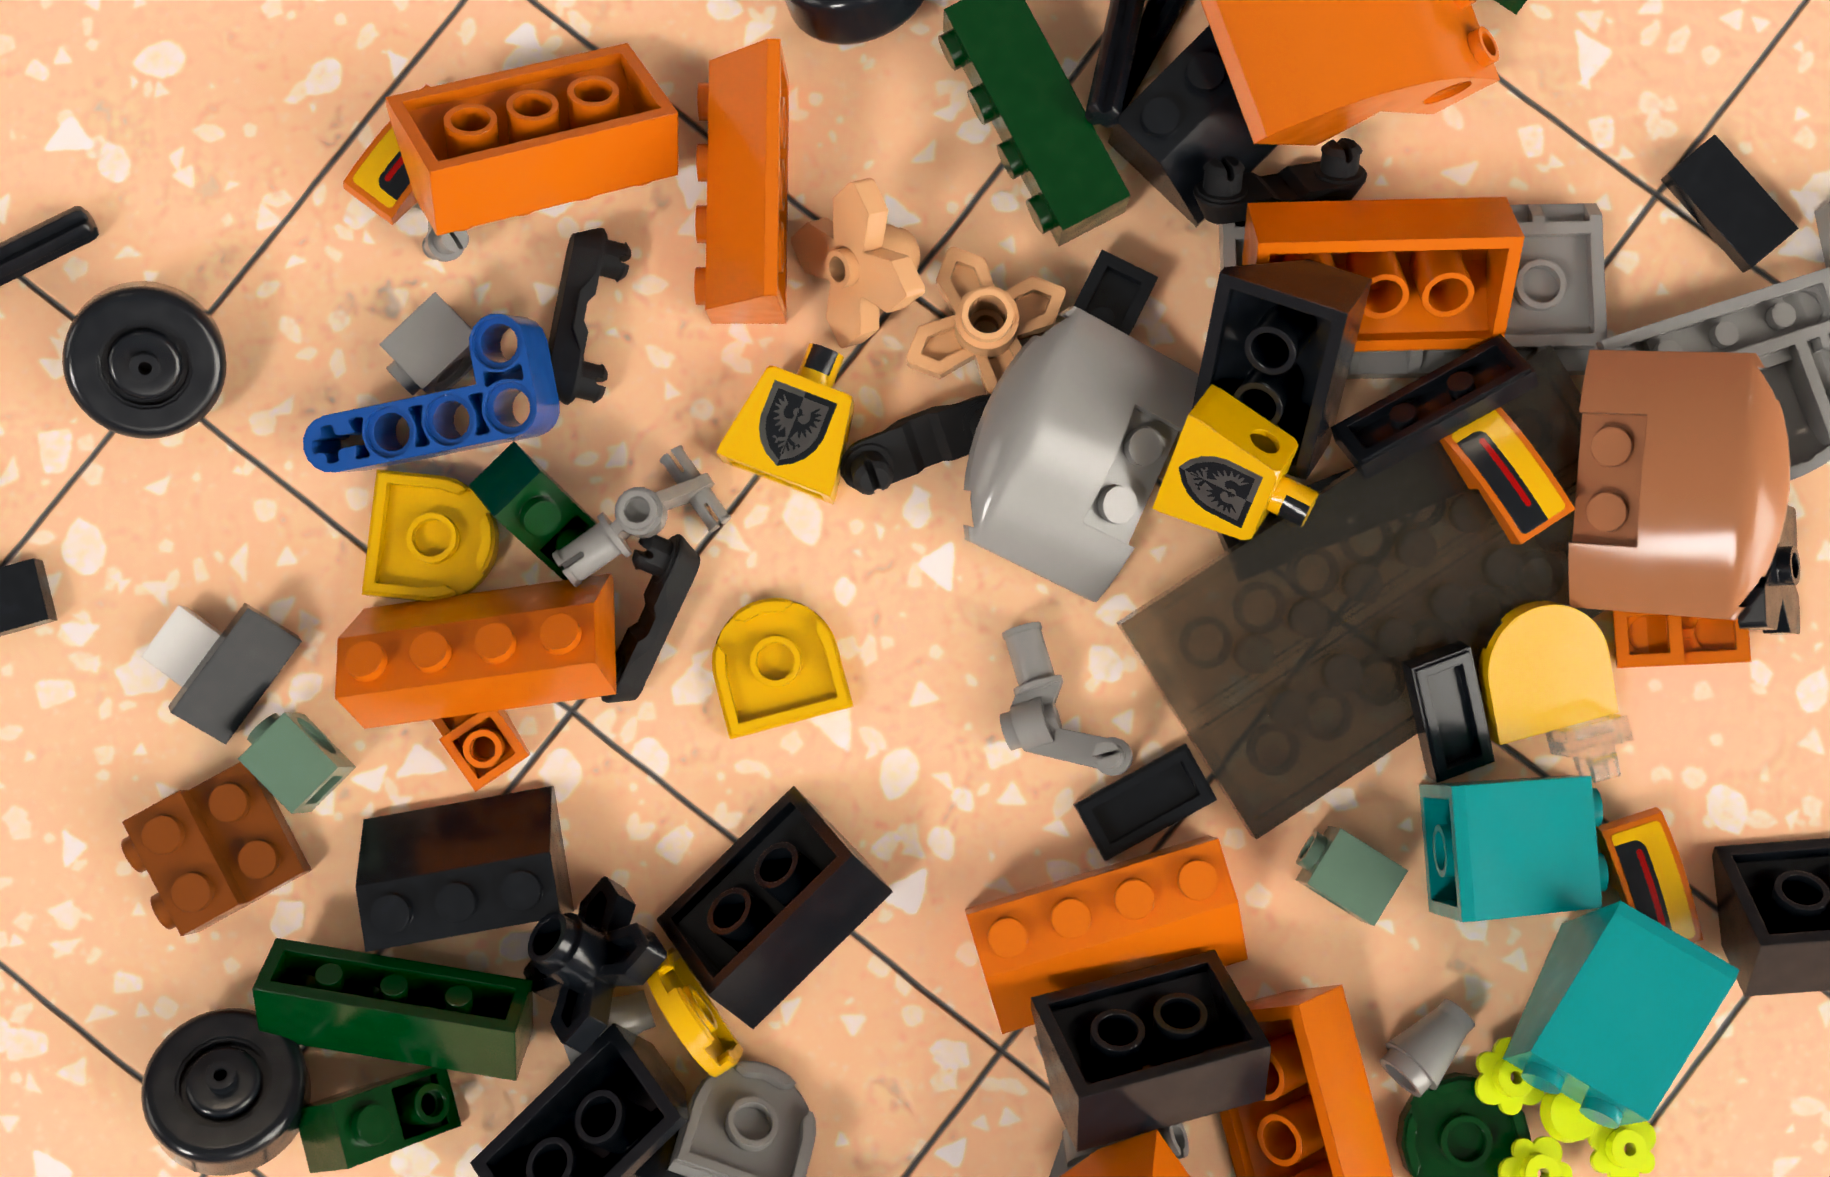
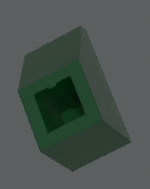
[468,441,597,580]
[299,1067,462,1173]

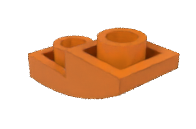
[432,710,530,792]

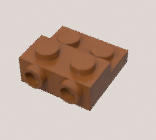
[121,762,312,936]

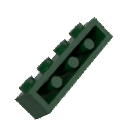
[938,0,1131,246]
[252,938,534,1081]

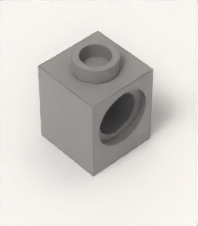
[379,292,473,395]

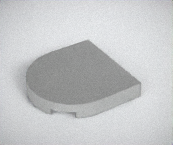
[667,1060,816,1177]

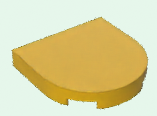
[362,469,500,601]
[712,598,854,739]
[1479,601,1619,745]
[647,947,743,1078]

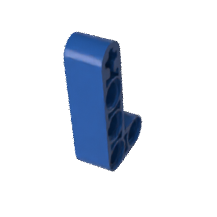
[303,314,560,473]

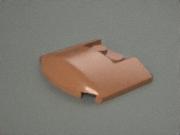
[1568,350,1790,620]

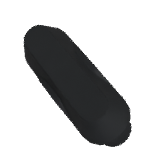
[1193,138,1367,224]
[548,228,631,405]
[840,394,991,495]
[601,534,700,703]

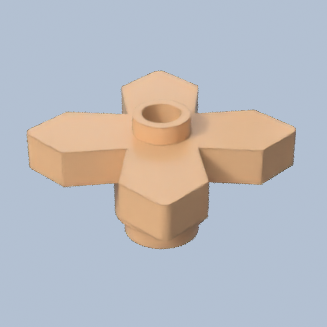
[791,178,925,348]
[906,247,1066,394]

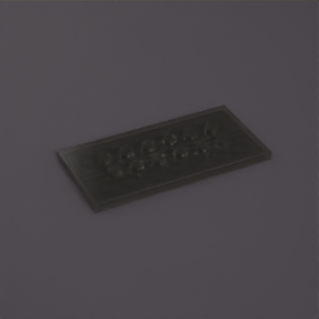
[1116,345,1605,840]

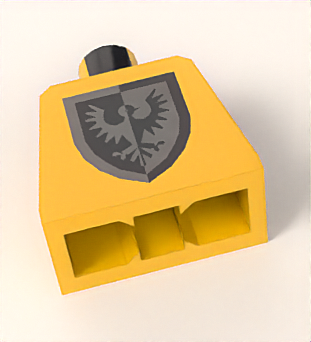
[716,343,855,505]
[1152,384,1319,540]

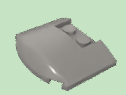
[1596,267,1830,481]
[963,306,1198,602]

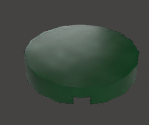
[1396,1072,1531,1177]

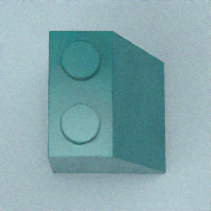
[1419,775,1609,922]
[1503,901,1740,1129]

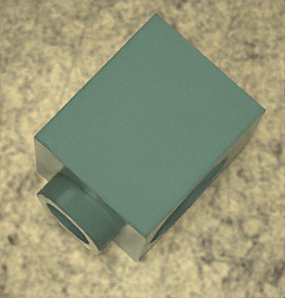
[238,712,356,814]
[1295,826,1408,926]

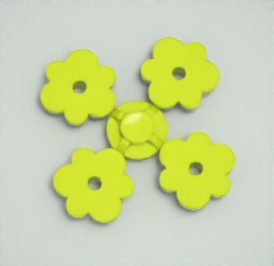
[1474,1037,1656,1177]

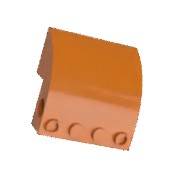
[1200,0,1500,146]

